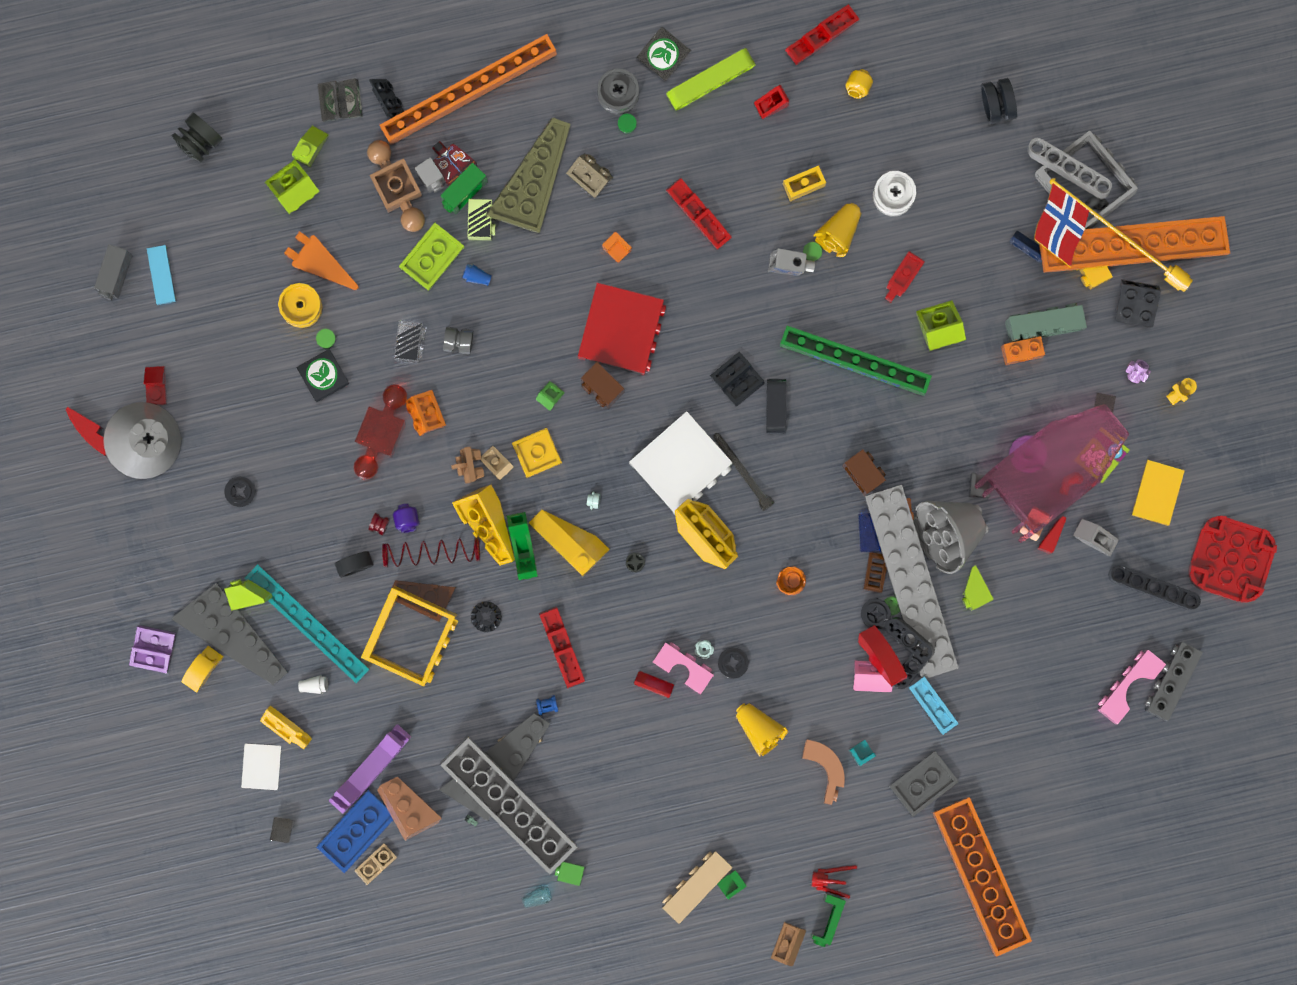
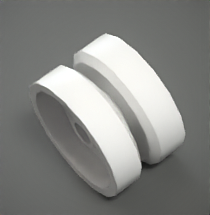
[873,171,916,216]

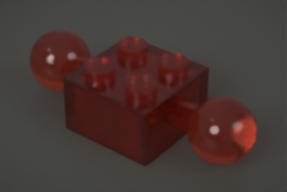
[354,384,407,480]

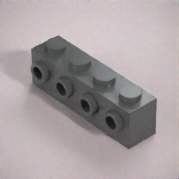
[1145,642,1203,721]

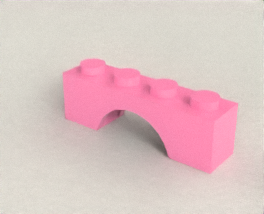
[1097,650,1166,724]

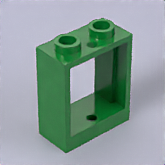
[440,163,488,215]

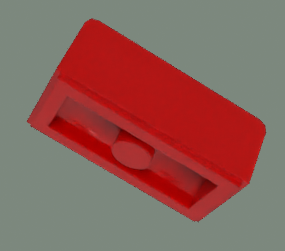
[634,671,674,698]

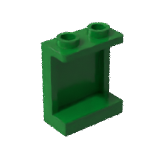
[810,893,846,947]

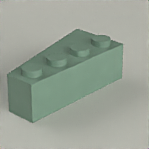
[1005,303,1087,343]

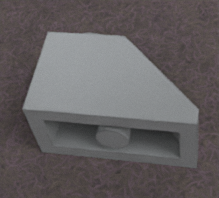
[1073,519,1119,556]

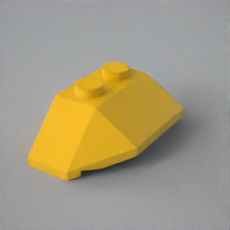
[675,499,738,569]

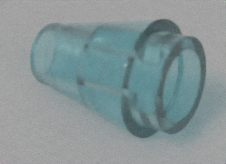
[522,886,552,909]

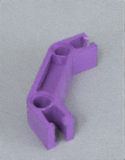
[329,724,411,814]

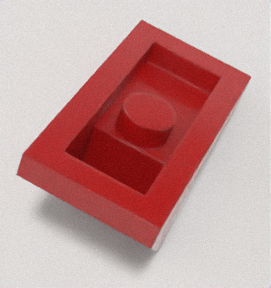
[143,366,167,405]

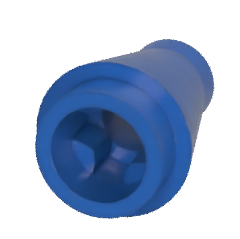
[462,264,492,286]

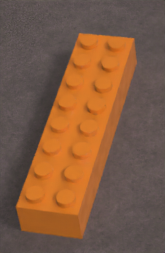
[932,797,1032,957]

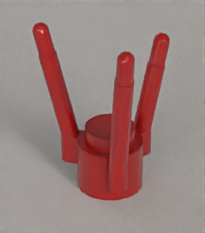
[812,865,857,899]

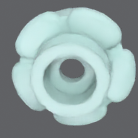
[587,491,601,510]
[695,640,714,659]

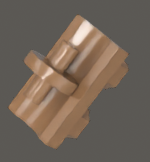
[451,447,484,484]

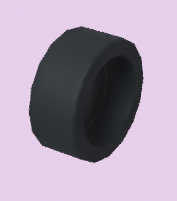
[335,551,374,577]

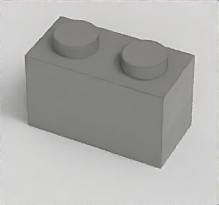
[415,157,445,193]

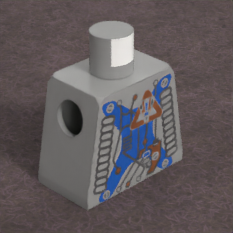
[768,249,815,276]

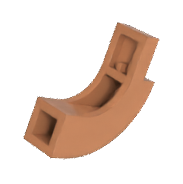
[802,739,845,805]

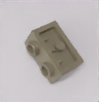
[566,153,613,198]

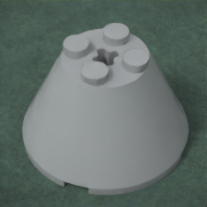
[103,402,181,479]
[913,501,989,574]

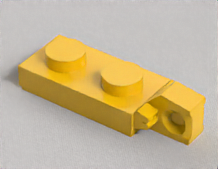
[260,706,312,749]

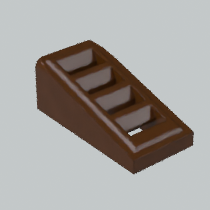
[863,552,886,593]

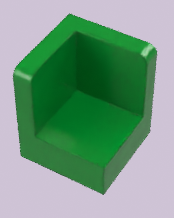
[717,870,747,900]

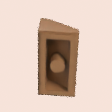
[771,922,806,966]

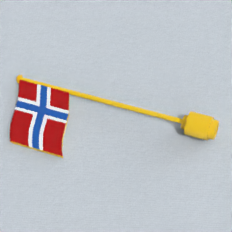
[1034,178,1193,292]

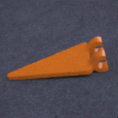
[284,231,358,290]

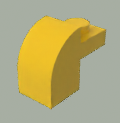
[181,646,224,693]

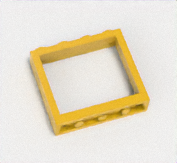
[361,586,458,686]

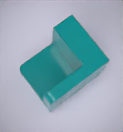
[849,740,876,766]

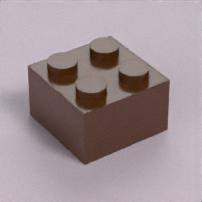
[581,362,625,409]
[842,449,886,497]

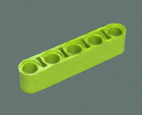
[666,48,756,110]

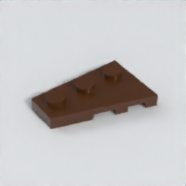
[387,580,456,622]

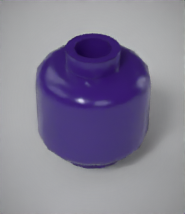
[393,504,420,533]

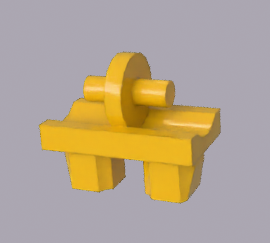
[1166,378,1197,405]

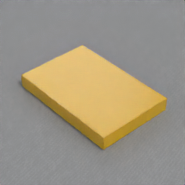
[1132,460,1185,526]

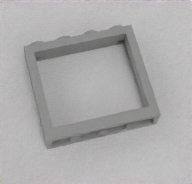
[1035,130,1138,229]

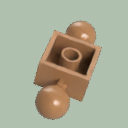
[367,140,425,232]

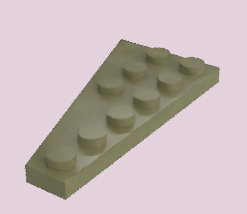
[485,118,570,233]

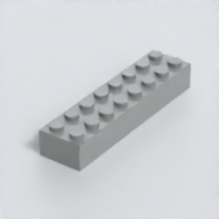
[440,735,577,874]

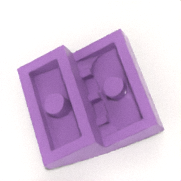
[129,625,176,673]

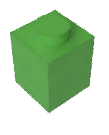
[555,861,585,886]

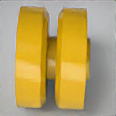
[278,283,323,328]

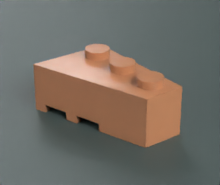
[377,777,442,841]

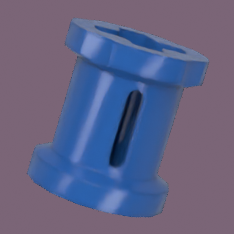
[536,695,558,716]

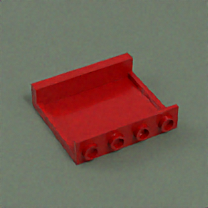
[578,283,666,376]

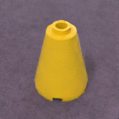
[814,203,861,257]
[736,703,788,756]

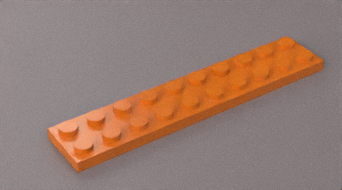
[1040,216,1230,273]

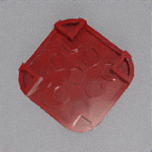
[1188,516,1277,603]

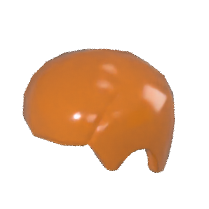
[776,566,806,595]

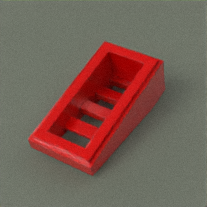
[1037,516,1066,554]

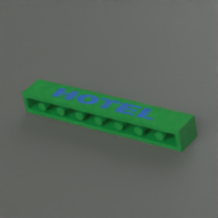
[780,326,932,396]

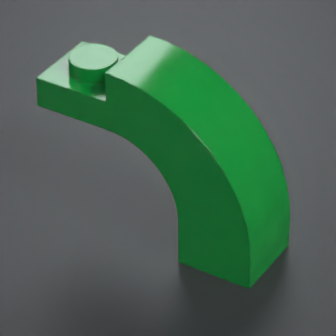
[507,512,538,580]

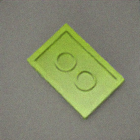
[399,223,465,291]

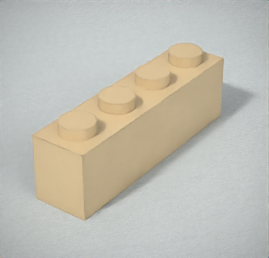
[662,851,733,924]

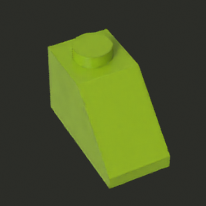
[292,125,329,168]
[962,565,994,611]
[224,579,272,611]

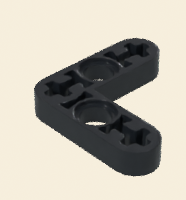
[886,617,935,689]

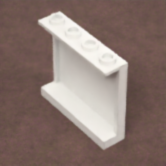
[629,411,732,515]

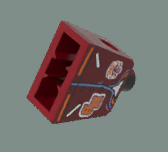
[432,141,478,187]

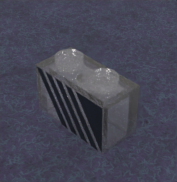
[394,320,426,363]

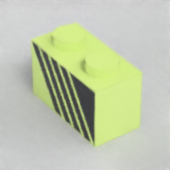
[468,199,495,240]

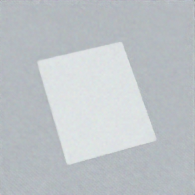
[241,744,281,790]

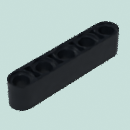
[1108,565,1201,610]

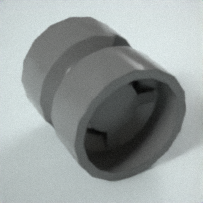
[443,327,473,355]

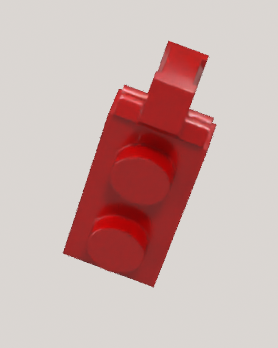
[885,251,925,303]

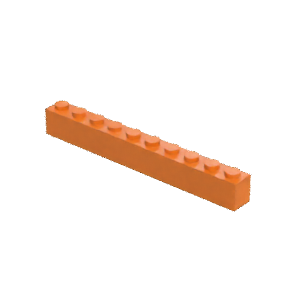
[380,34,557,146]

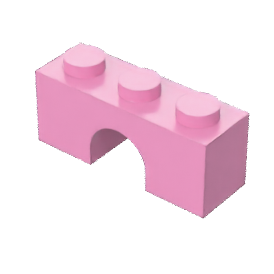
[653,642,713,695]

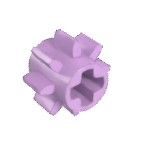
[1126,359,1151,383]

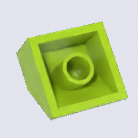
[265,160,319,214]
[916,300,966,351]

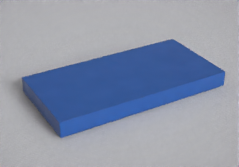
[316,790,393,873]

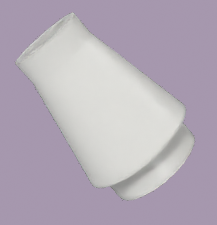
[298,675,328,694]

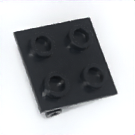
[369,79,404,119]

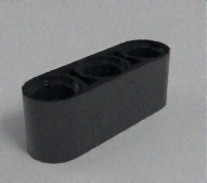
[766,379,786,434]

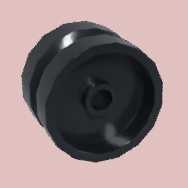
[981,78,1017,125]

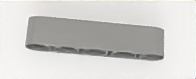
[1028,138,1112,199]

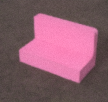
[853,661,892,692]

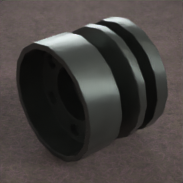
[171,112,223,163]

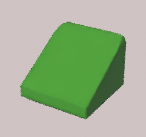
[536,381,565,410]

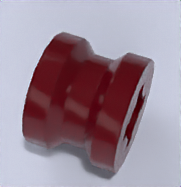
[368,513,390,536]

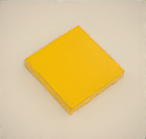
[512,428,562,478]

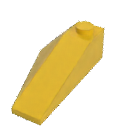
[529,510,610,576]

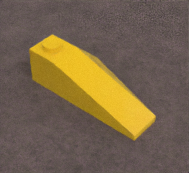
[452,484,515,565]

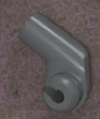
[1084,196,1109,210]

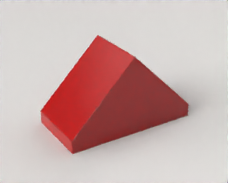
[754,85,789,119]

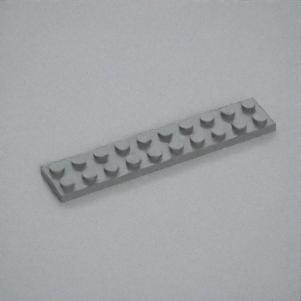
[865,485,958,679]

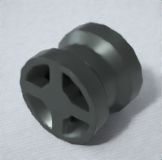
[626,553,645,573]

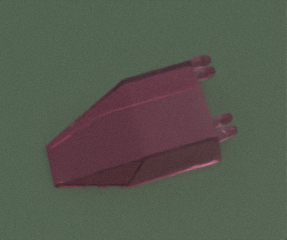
[975,404,1129,543]

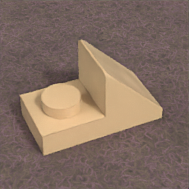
[481,446,513,480]

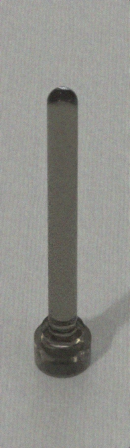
[713,433,775,512]

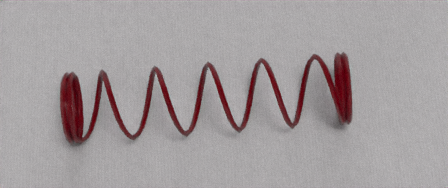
[382,537,480,568]

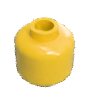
[845,69,873,99]

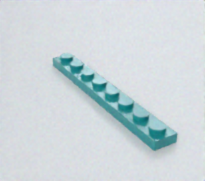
[244,564,370,684]

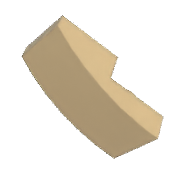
[354,844,397,885]

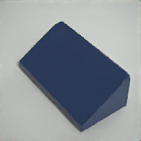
[1009,231,1042,263]

